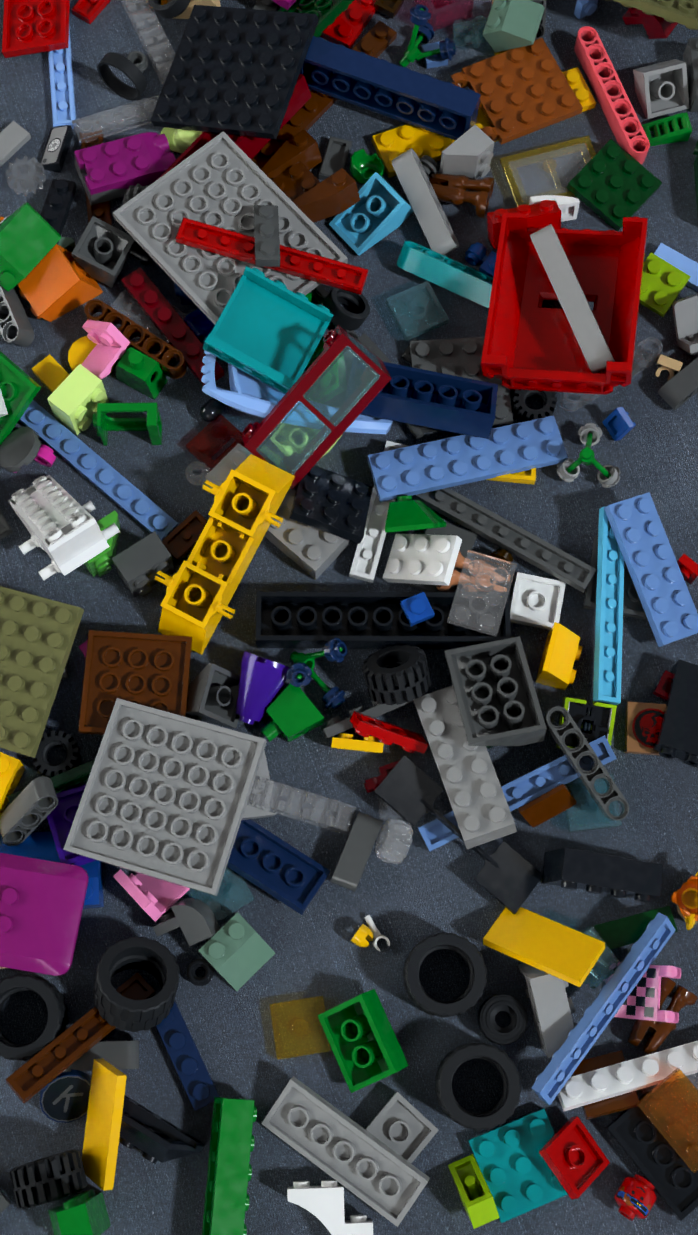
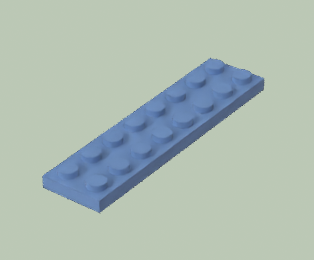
[367,415,568,502]

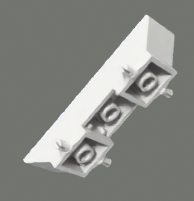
[8,475,120,581]

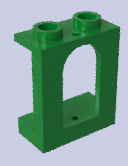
[93,403,162,446]

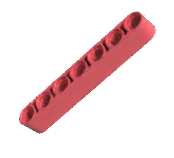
[574,26,650,165]

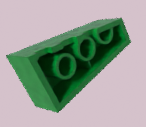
[48,1189,111,1235]

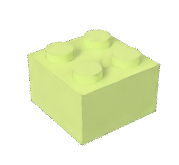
[47,364,109,435]

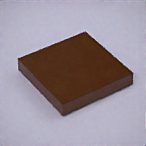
[572,1050,640,1120]

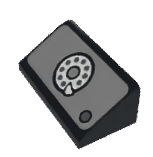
[38,125,73,173]

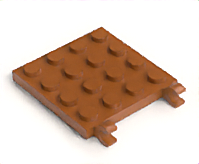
[451,38,583,145]

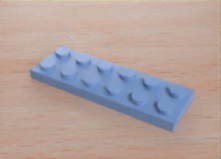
[604,492,698,647]

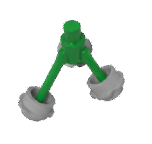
[557,423,621,488]

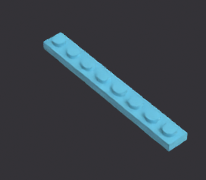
[593,506,624,705]

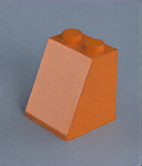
[17,244,103,322]

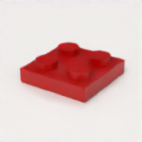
[539,1116,610,1200]

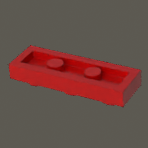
[350,711,428,754]

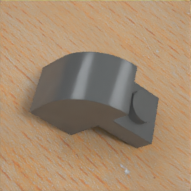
[153,898,221,946]

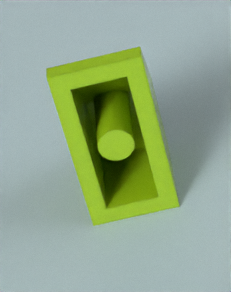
[448,1154,500,1229]

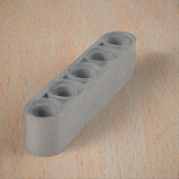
[391,148,459,256]

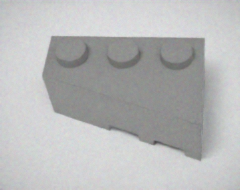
[518,963,577,1058]

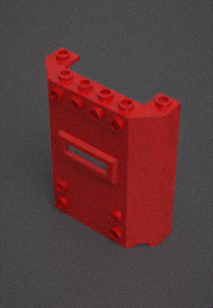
[481,212,648,395]

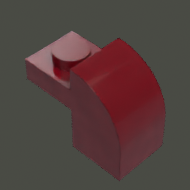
[622,7,678,39]

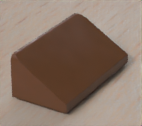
[518,784,577,827]

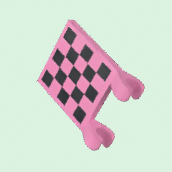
[608,962,681,1024]

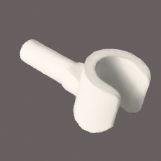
[364,915,390,952]

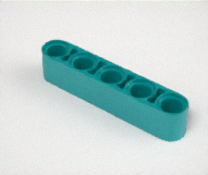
[396,241,493,308]

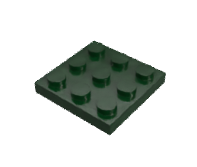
[278,0,354,37]
[566,139,662,231]

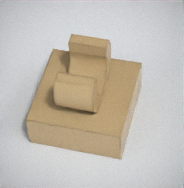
[655,354,683,381]

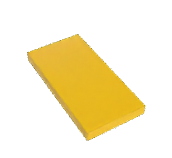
[483,907,605,987]
[82,1058,127,1191]

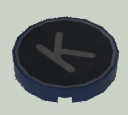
[39,1069,91,1123]

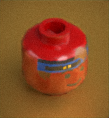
[615,1174,657,1221]

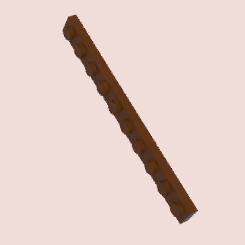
[251,21,397,169]

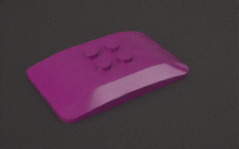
[0,853,89,976]

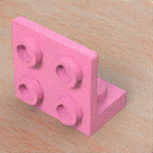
[81,320,131,379]
[113,869,190,922]

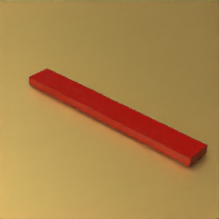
[176,217,368,295]

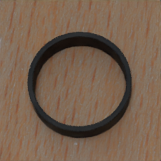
[97,52,147,101]

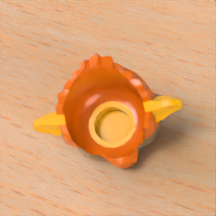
[671,872,698,930]

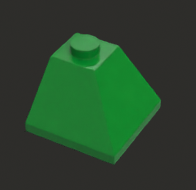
[385,495,446,533]

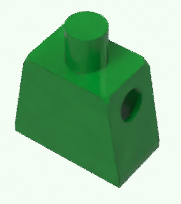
[116,347,167,400]
[260,684,324,742]

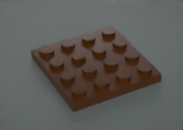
[78,630,192,735]

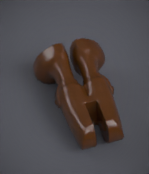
[429,174,494,218]
[627,977,698,1055]

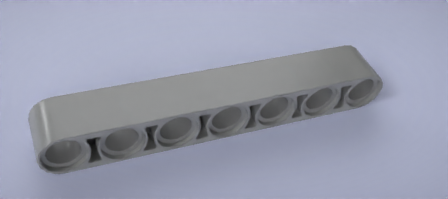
[530,224,615,373]

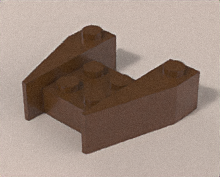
[261,129,360,223]

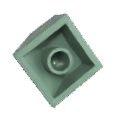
[482,0,545,53]
[198,912,276,991]

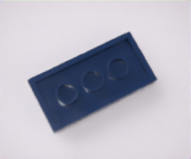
[227,819,331,915]

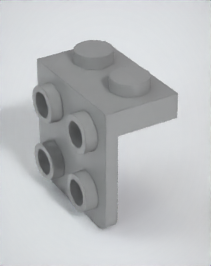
[672,293,698,355]

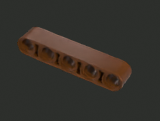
[84,299,187,379]

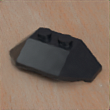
[119,1095,205,1164]

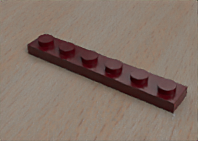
[121,267,225,386]

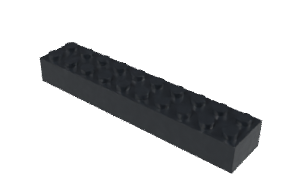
[255,591,511,649]

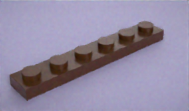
[6,972,155,1104]

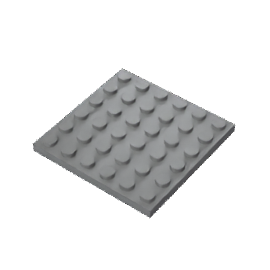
[63,698,267,896]

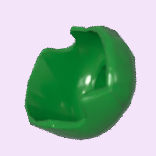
[350,149,385,184]

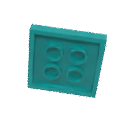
[468,1108,567,1223]

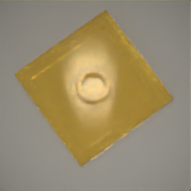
[270,996,331,1060]

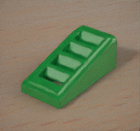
[642,112,692,146]

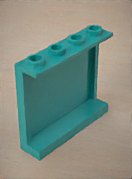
[203,266,334,394]

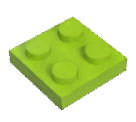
[640,252,691,317]

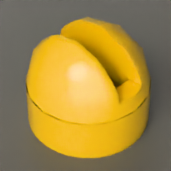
[350,924,373,947]

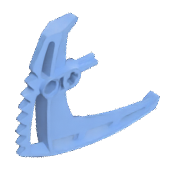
[201,350,393,434]

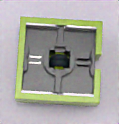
[556,697,617,749]

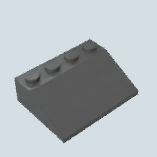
[444,636,547,746]

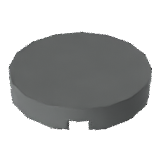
[0,427,41,472]

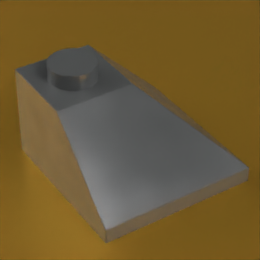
[71,216,135,288]
[186,663,240,729]

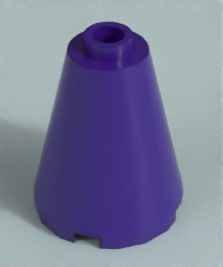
[236,651,290,725]

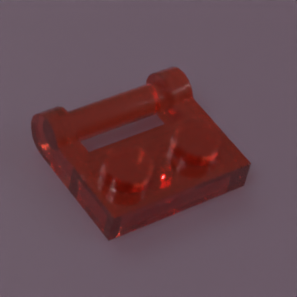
[186,414,246,471]

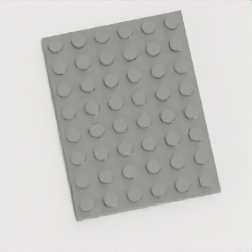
[113,131,348,325]

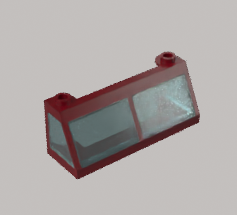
[242,325,392,490]

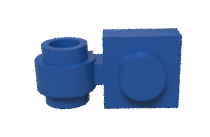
[465,242,497,277]

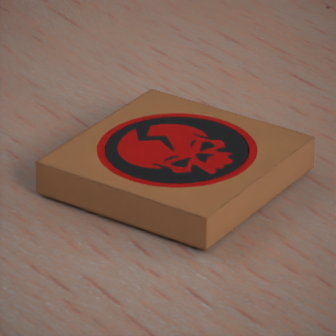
[625,702,666,756]

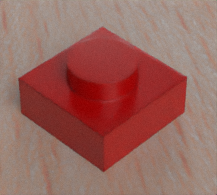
[677,554,698,584]

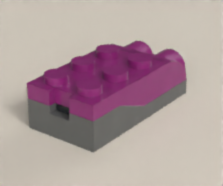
[74,132,176,206]

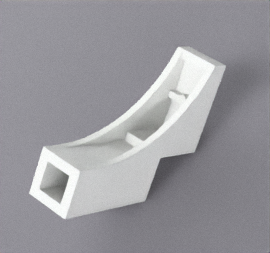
[287,1180,373,1235]

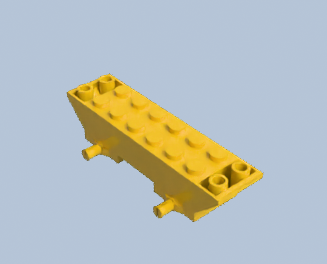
[155,454,295,655]

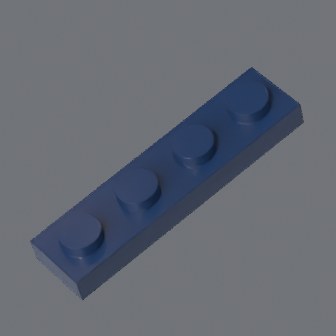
[156,1001,220,1111]

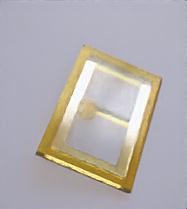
[500,135,596,207]

